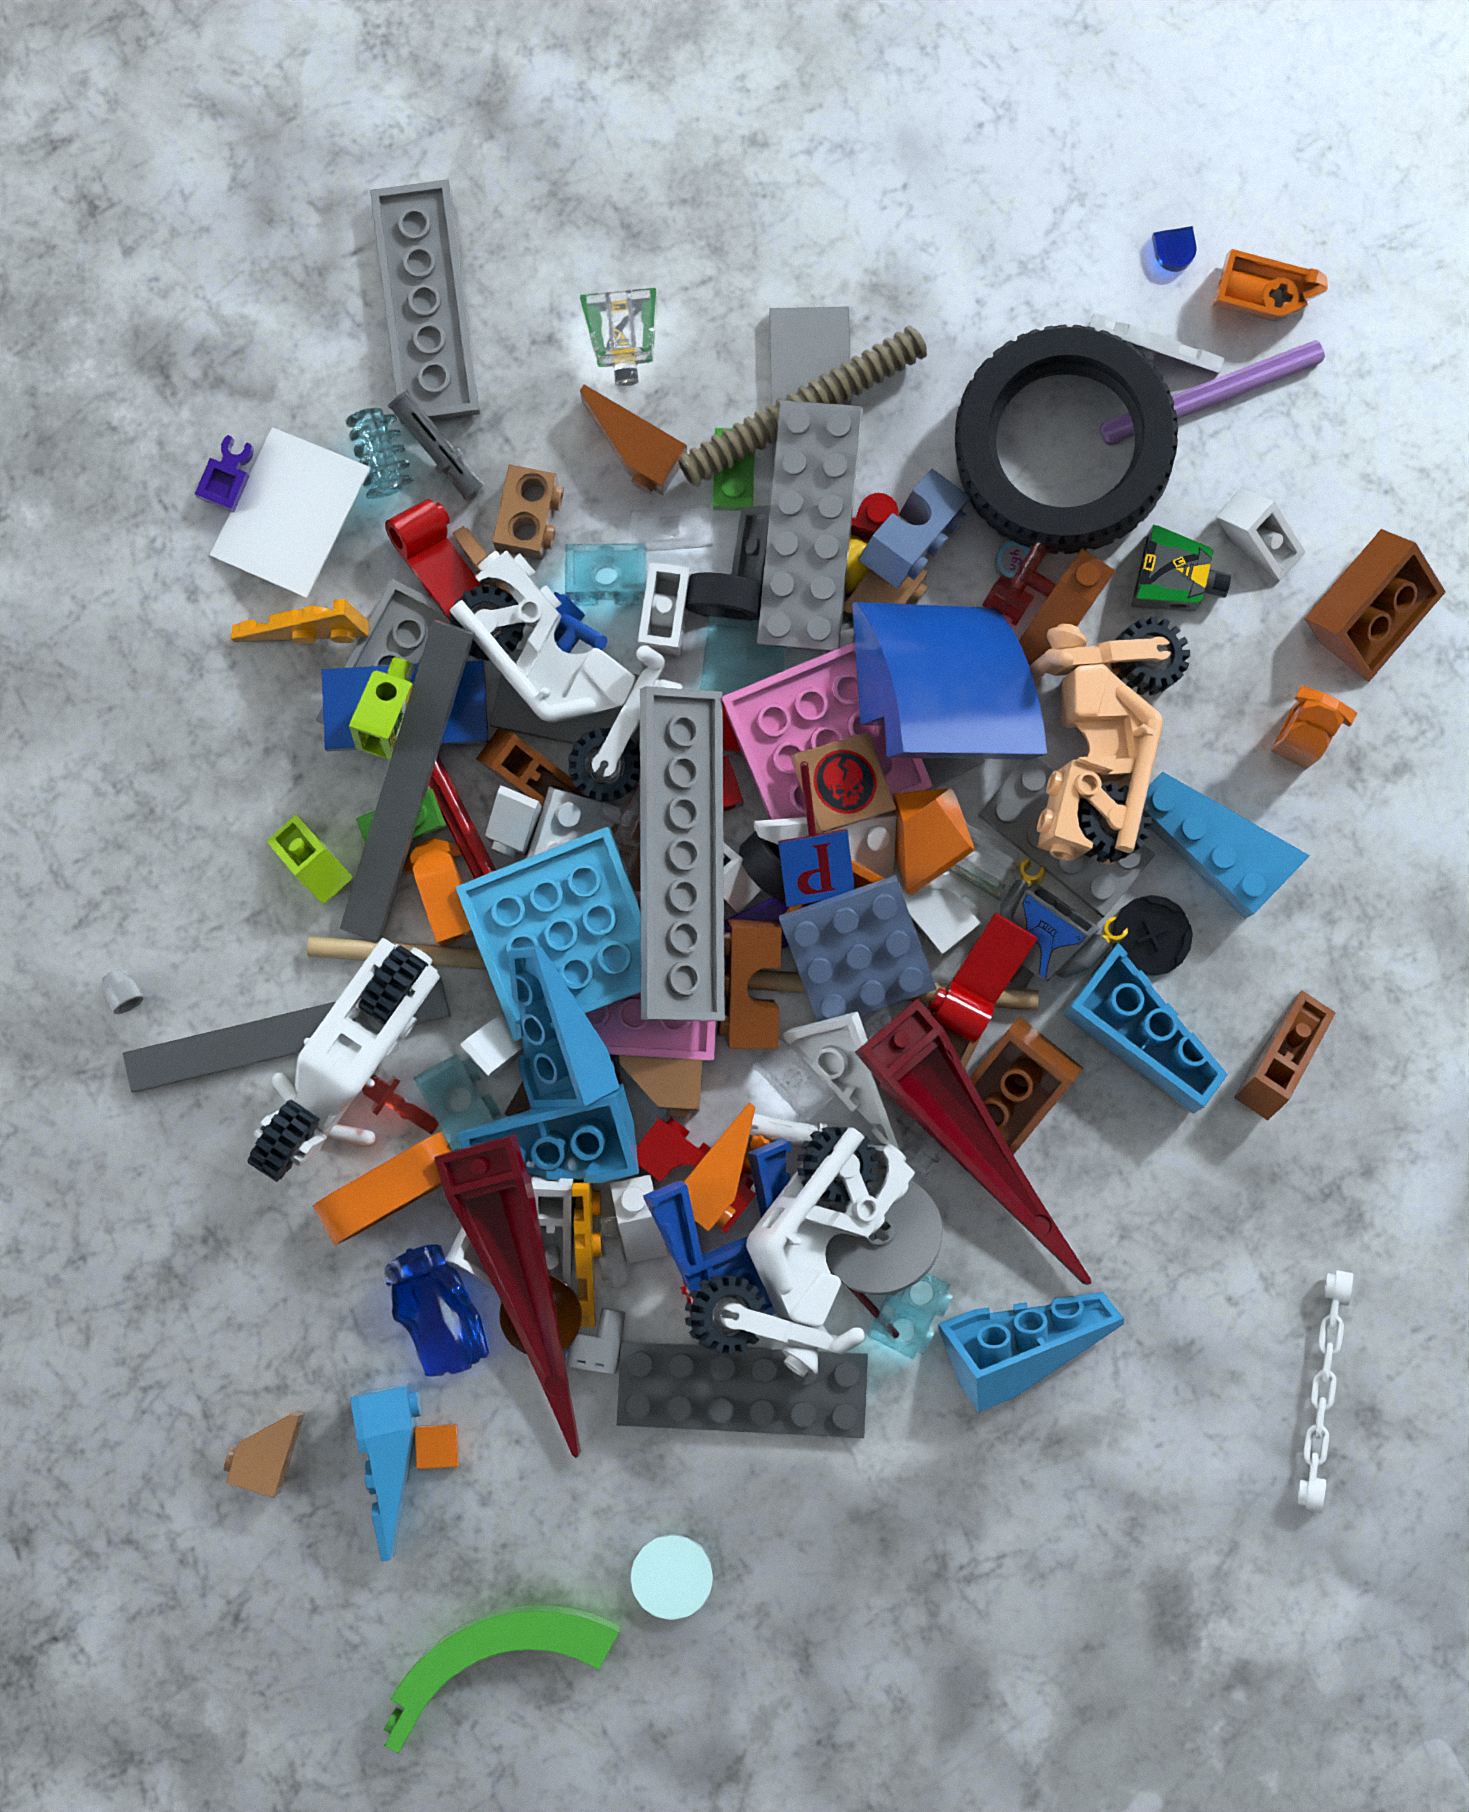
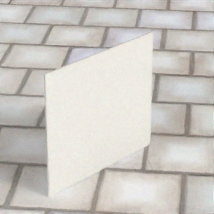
[210,427,371,598]

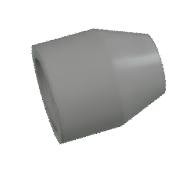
[102,969,143,1014]

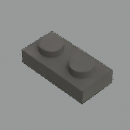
[731,506,770,585]

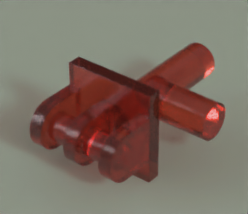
[982,543,1056,626]
[361,1074,440,1135]

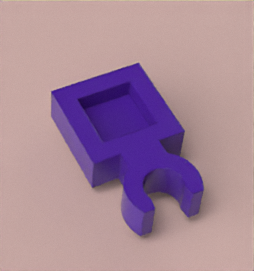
[195,435,254,512]

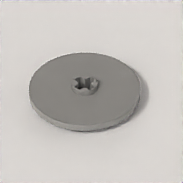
[825,1181,943,1295]

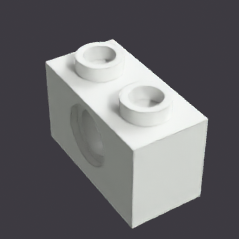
[638,562,692,656]

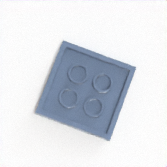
[779,875,936,1022]

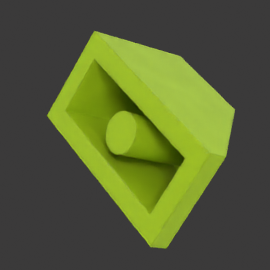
[266,814,354,905]

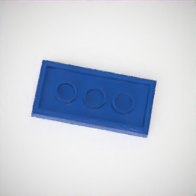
[321,660,489,752]

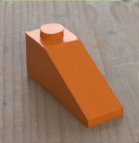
[683,1102,756,1232]

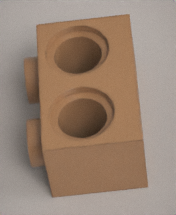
[492,464,564,560]

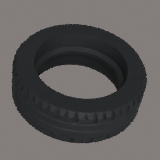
[955,324,1178,554]

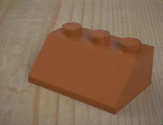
[1304,529,1446,682]

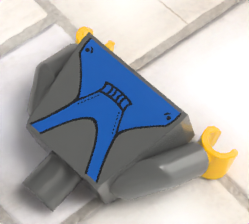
[1000,859,1128,988]

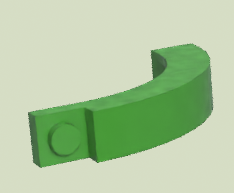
[383,1604,621,1754]

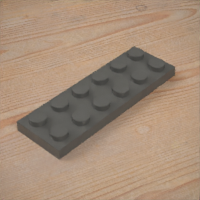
[616,1341,868,1438]

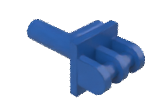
[553,592,608,653]

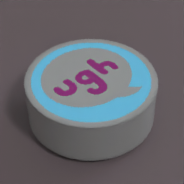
[995,540,1036,582]

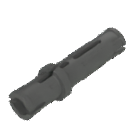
[388,390,484,500]

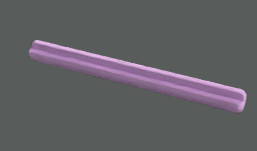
[1100,340,1325,445]

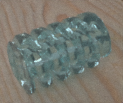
[345,408,414,499]

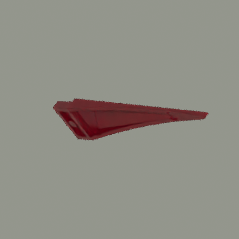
[855,998,1091,1285]
[434,1134,581,1458]

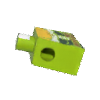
[349,657,415,760]

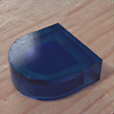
[1152,226,1197,272]

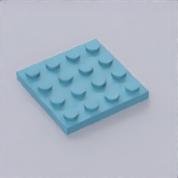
[455,827,641,1041]

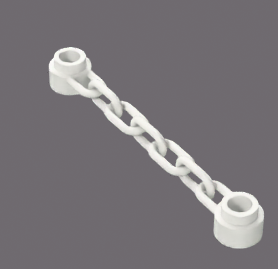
[1297,1270,1353,1513]

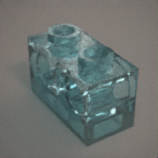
[867,1273,953,1359]

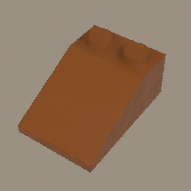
[970,1016,1083,1155]

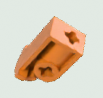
[1212,249,1328,321]
[1270,685,1357,769]
[404,838,474,946]

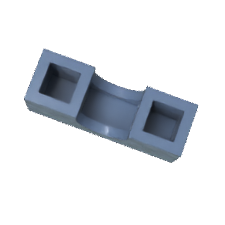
[859,468,971,589]

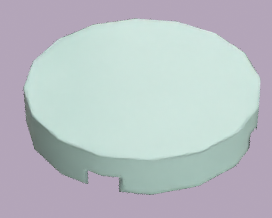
[630,1534,713,1620]

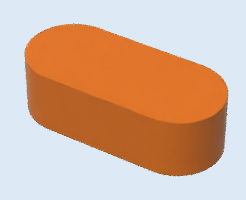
[313,1132,453,1246]

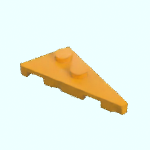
[231,599,369,645]
[572,1183,602,1327]

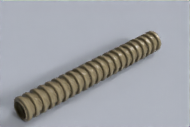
[678,325,927,487]

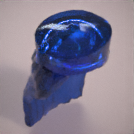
[384,1244,489,1377]

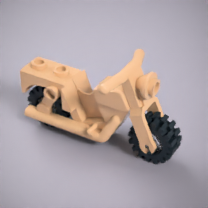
[1030,616,1190,865]

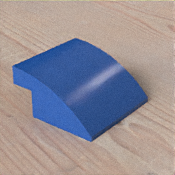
[852,602,1047,760]

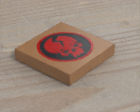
[790,732,896,834]

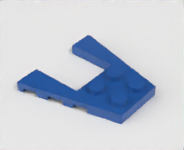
[643,1139,791,1334]

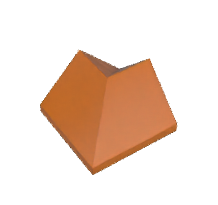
[893,788,975,896]

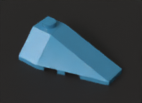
[508,946,620,1108]
[458,1083,639,1184]
[938,1292,1124,1412]
[350,1383,422,1562]

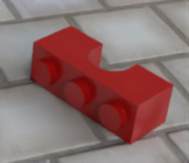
[636,1117,756,1233]

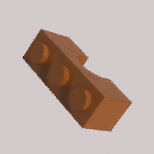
[718,919,782,1049]

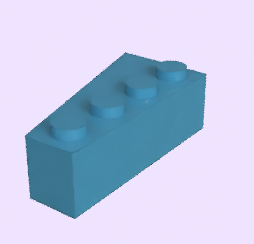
[1143,772,1310,919]
[1062,942,1228,1114]

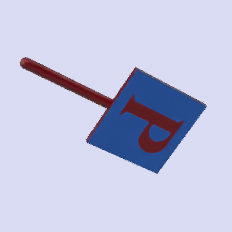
[778,761,855,907]

